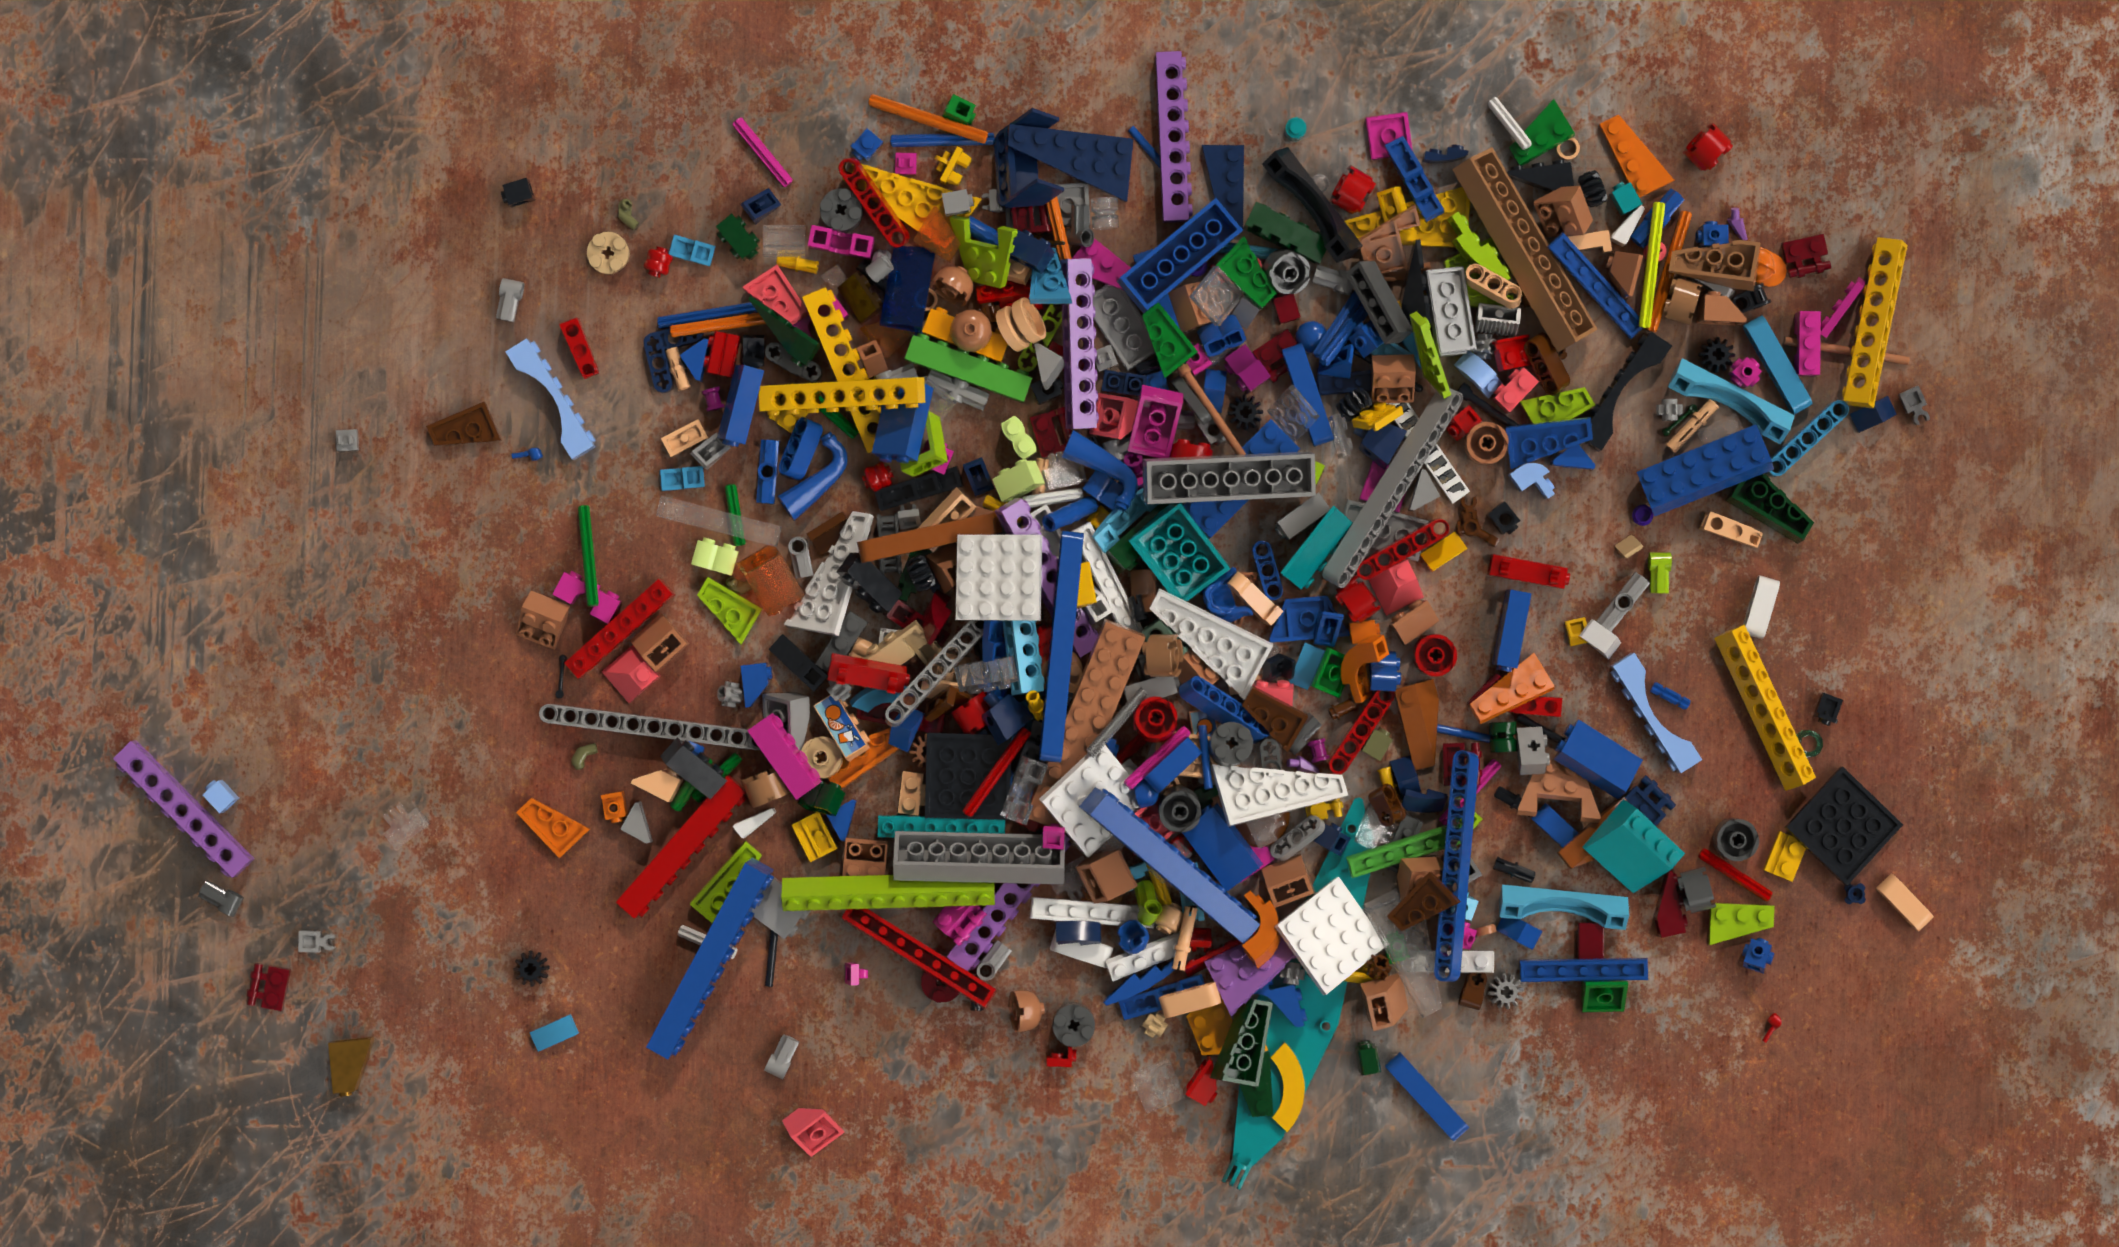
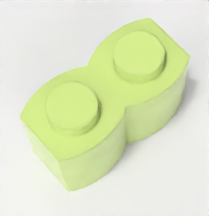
[1001,416,1037,459]
[691,537,739,576]

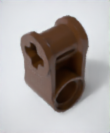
[1368,783,1406,827]
[1458,973,1487,1010]

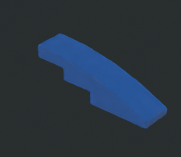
[1385,136,1444,222]
[982,620,1009,700]
[1103,958,1181,1006]
[1119,974,1205,1020]

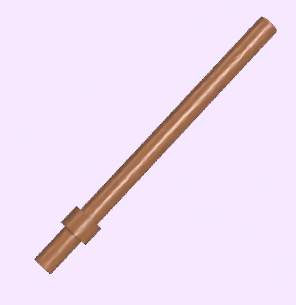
[1783,336,1910,365]
[1177,363,1246,455]

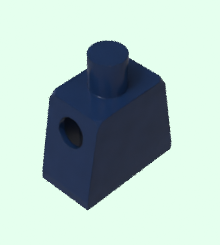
[1353,424,1407,470]
[982,691,1034,745]

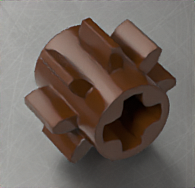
[977,302,1000,324]
[1364,953,1392,981]

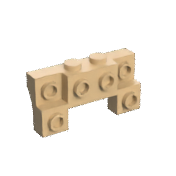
[862,620,942,689]

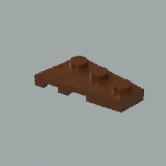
[426,402,502,446]
[1242,685,1308,753]
[1387,872,1461,932]

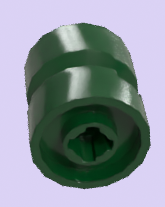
[1489,722,1517,752]

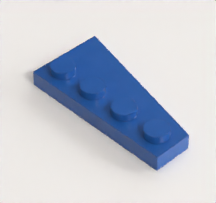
[1506,417,1593,469]

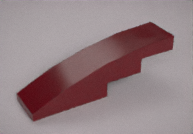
[856,703,946,733]

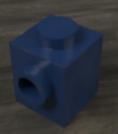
[1313,823,1351,856]

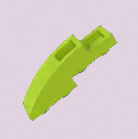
[1447,211,1511,280]

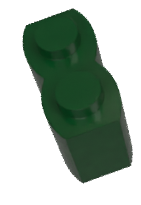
[797,780,846,816]
[1354,1040,1381,1076]

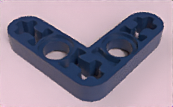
[644,329,704,393]

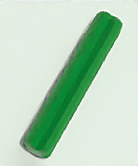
[819,395,859,439]
[725,484,746,546]
[692,753,742,803]
[670,757,713,812]

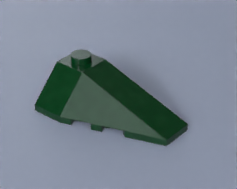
[749,296,821,367]

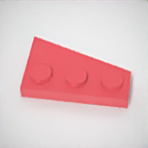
[742,265,809,325]

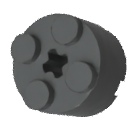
[820,188,863,233]
[1262,248,1311,294]
[1208,722,1253,767]
[1157,785,1201,832]
[1712,818,1759,861]
[1677,866,1716,914]
[1053,1002,1095,1047]

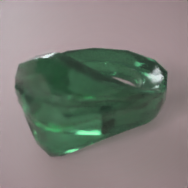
[1796,730,1823,757]

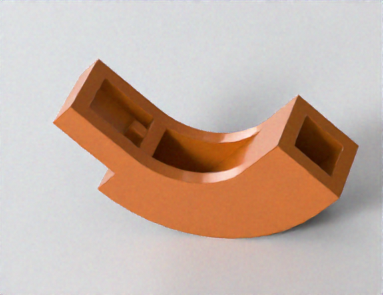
[1341,634,1389,703]
[1242,890,1281,968]

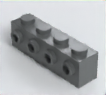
[1345,261,1413,344]

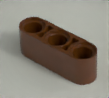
[1524,332,1570,396]

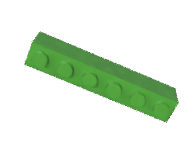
[904,333,1032,403]

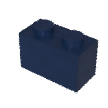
[1010,228,1055,274]

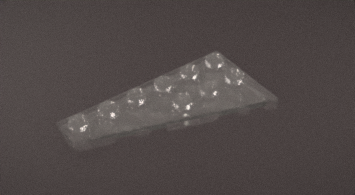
[1362,887,1442,1019]

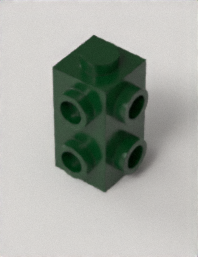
[715,213,760,261]

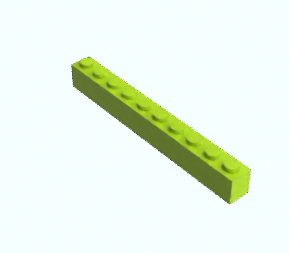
[781,875,995,911]

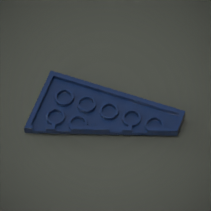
[1006,124,1134,202]

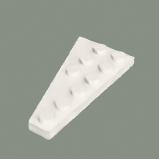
[784,511,874,636]
[1150,588,1273,699]
[1211,764,1348,827]

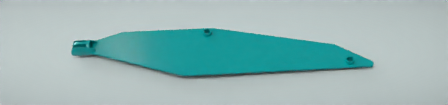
[1221,797,1373,1190]

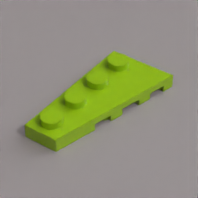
[1410,311,1451,399]
[690,840,762,923]

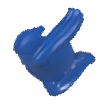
[1202,567,1253,623]

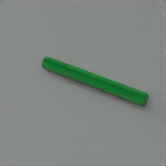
[578,505,599,607]

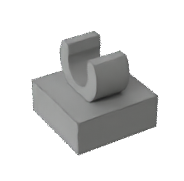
[982,189,1006,213]
[1095,345,1118,372]
[336,429,359,452]
[898,504,921,529]

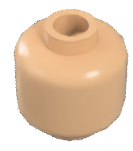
[1155,903,1184,935]

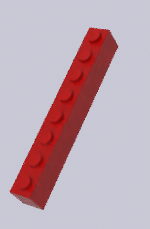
[616,775,747,919]
[842,909,997,1010]

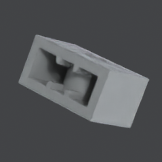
[1515,727,1550,775]

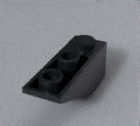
[1507,160,1574,193]
[769,634,828,692]

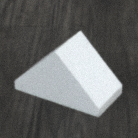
[1579,619,1621,660]

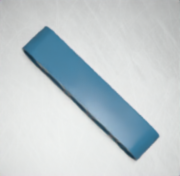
[1743,315,1813,415]
[1766,400,1849,477]

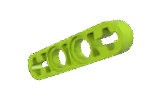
[1018,304,1062,372]

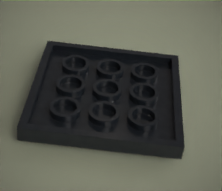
[925,733,1012,820]
[1784,766,1903,886]

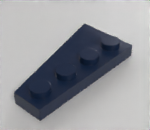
[1202,145,1244,229]

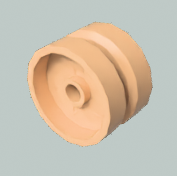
[996,297,1046,352]

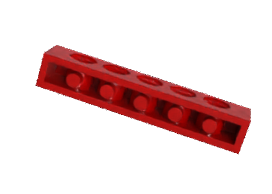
[564,579,675,679]

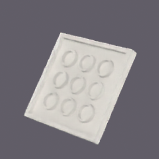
[956,535,1042,621]
[1039,744,1140,858]
[1275,877,1387,995]

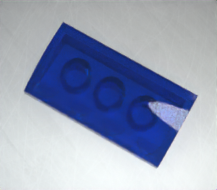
[879,246,936,333]

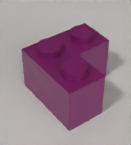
[1223,344,1271,394]

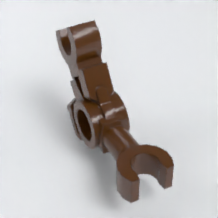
[1456,497,1500,547]

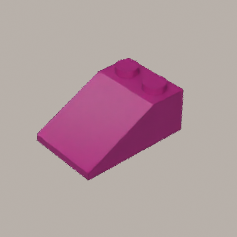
[1127,385,1183,458]

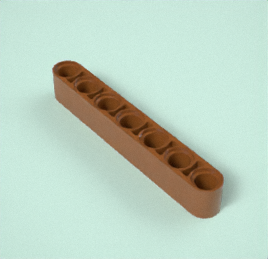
[857,512,1003,563]

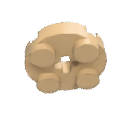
[587,232,630,275]
[801,736,843,779]

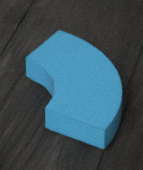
[850,686,907,712]

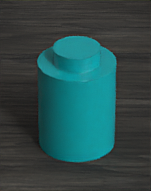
[1284,117,1307,142]

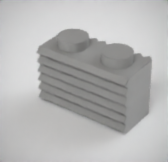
[1474,303,1521,337]

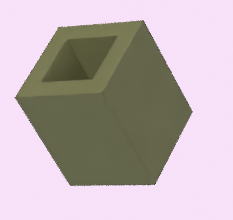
[1361,727,1393,761]

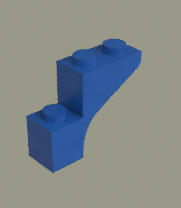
[1254,980,1308,1027]

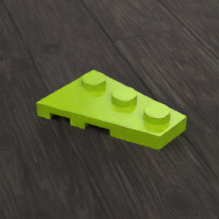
[1519,387,1595,424]
[697,577,763,645]
[1708,903,1775,945]

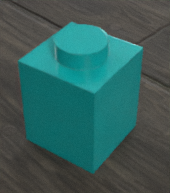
[1609,182,1642,216]

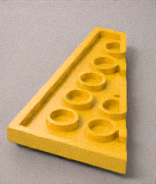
[842,164,982,251]
[1345,187,1470,248]

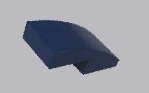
[1422,144,1469,163]
[1101,370,1147,397]
[1401,789,1448,813]
[1056,921,1101,946]

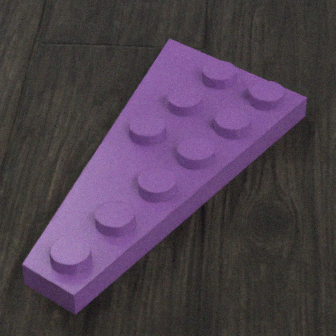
[1204,936,1296,1016]

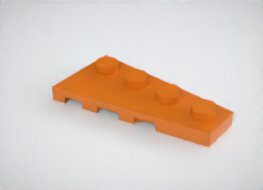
[1599,114,1675,198]
[1470,653,1555,724]
[816,727,899,790]

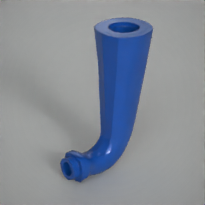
[1061,430,1138,511]
[777,431,848,521]

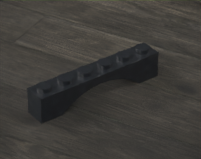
[1262,147,1363,263]
[1585,332,1672,452]

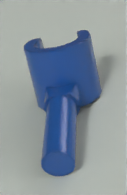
[512,448,543,461]

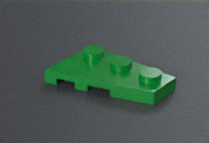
[1509,99,1575,166]
[1215,236,1276,310]
[1142,302,1198,378]

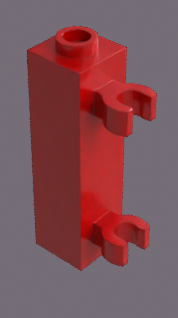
[1487,554,1570,589]
[827,653,910,694]

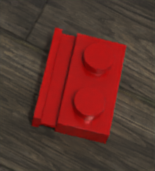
[1492,334,1531,372]

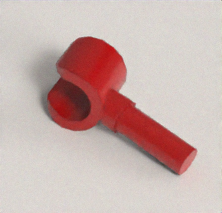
[1762,1013,1782,1043]

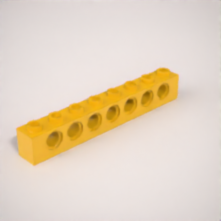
[1842,237,1908,408]
[802,286,881,453]
[759,377,925,415]
[1714,624,1816,791]

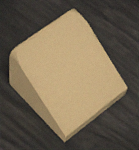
[1615,535,1643,559]

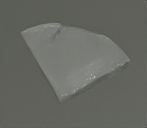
[821,264,847,286]

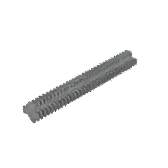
[1086,687,1148,758]

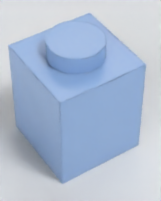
[203,780,239,813]

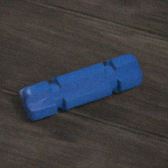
[1650,682,1691,710]

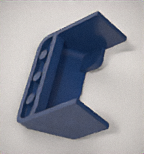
[994,108,1064,208]

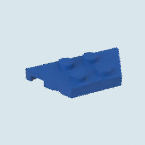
[1268,596,1350,643]

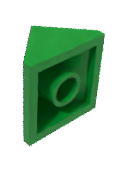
[1310,647,1345,698]
[1581,980,1628,1012]

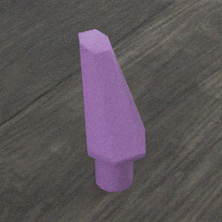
[1727,208,1748,240]
[1287,755,1319,774]

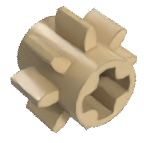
[1142,1012,1168,1039]

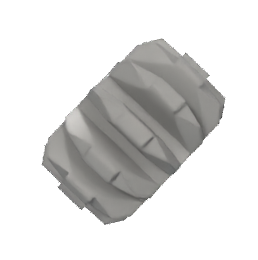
[1488,973,1524,1010]

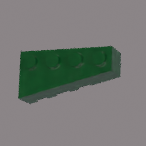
[1243,202,1327,265]
[1725,474,1814,544]
[1106,503,1171,576]
[1210,999,1273,1087]

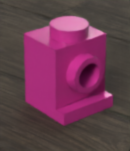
[1185,342,1212,376]

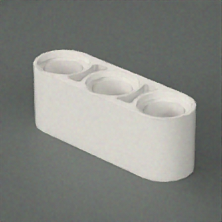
[1743,575,1780,639]
[1049,929,1114,968]

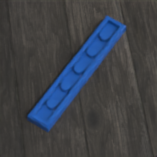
[1547,232,1642,339]
[1520,958,1648,982]

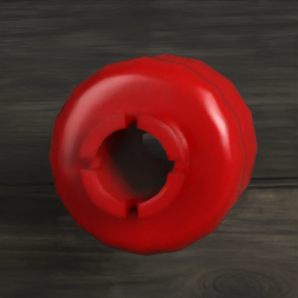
[643,246,673,278]
[862,462,894,492]

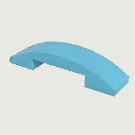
[1092,488,1159,553]

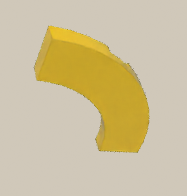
[1270,1042,1305,1132]

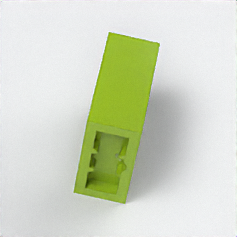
[900,411,948,477]

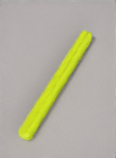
[1639,202,1665,328]

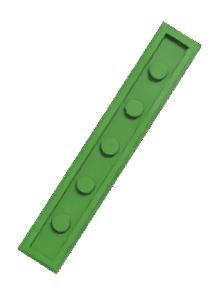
[1346,820,1463,878]

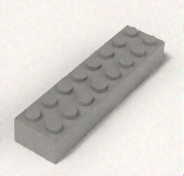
[1142,451,1316,504]
[893,831,1065,884]

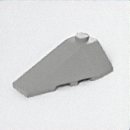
[762,693,810,750]

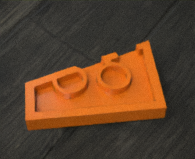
[516,798,590,858]

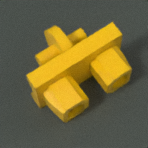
[934,146,972,187]

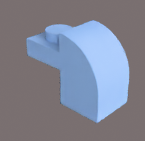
[1454,351,1503,399]
[1508,463,1555,499]

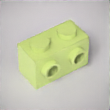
[992,459,1045,502]

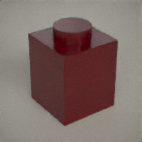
[1272,293,1301,325]

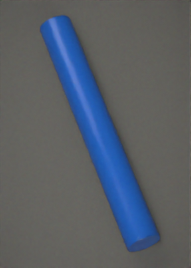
[1128,126,1174,177]
[1437,724,1491,743]
[1198,725,1213,789]

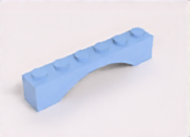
[505,338,596,460]
[1610,653,1702,773]

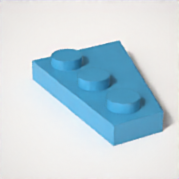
[1029,248,1072,304]

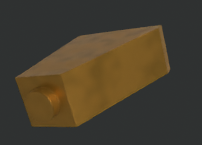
[328,1037,374,1097]

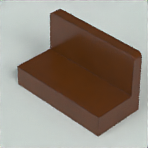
[807,512,848,555]
[924,685,971,722]

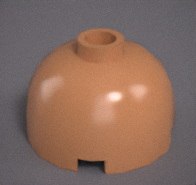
[930,266,973,306]
[950,310,992,352]
[1009,990,1045,1032]

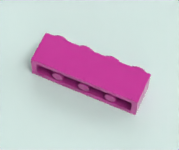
[747,713,822,800]

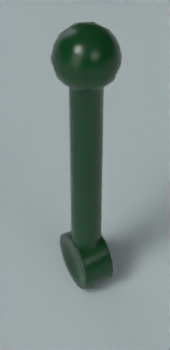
[1662,404,1698,436]

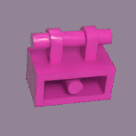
[932,905,987,946]

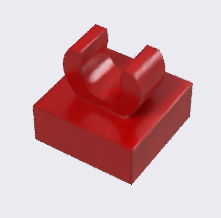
[1190,928,1212,952]

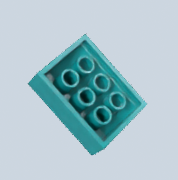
[1129,503,1230,602]
[1280,506,1353,590]
[1582,799,1685,893]

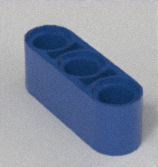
[779,417,823,480]
[1252,541,1283,600]
[1144,737,1203,794]
[1531,803,1578,848]

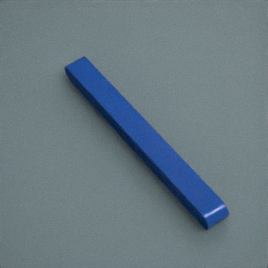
[1039,531,1084,763]
[1434,750,1479,982]

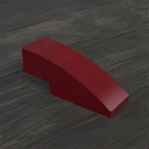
[923,589,952,645]
[882,599,950,647]

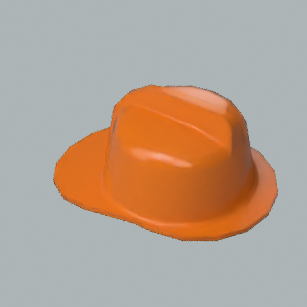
[1755,247,1787,287]

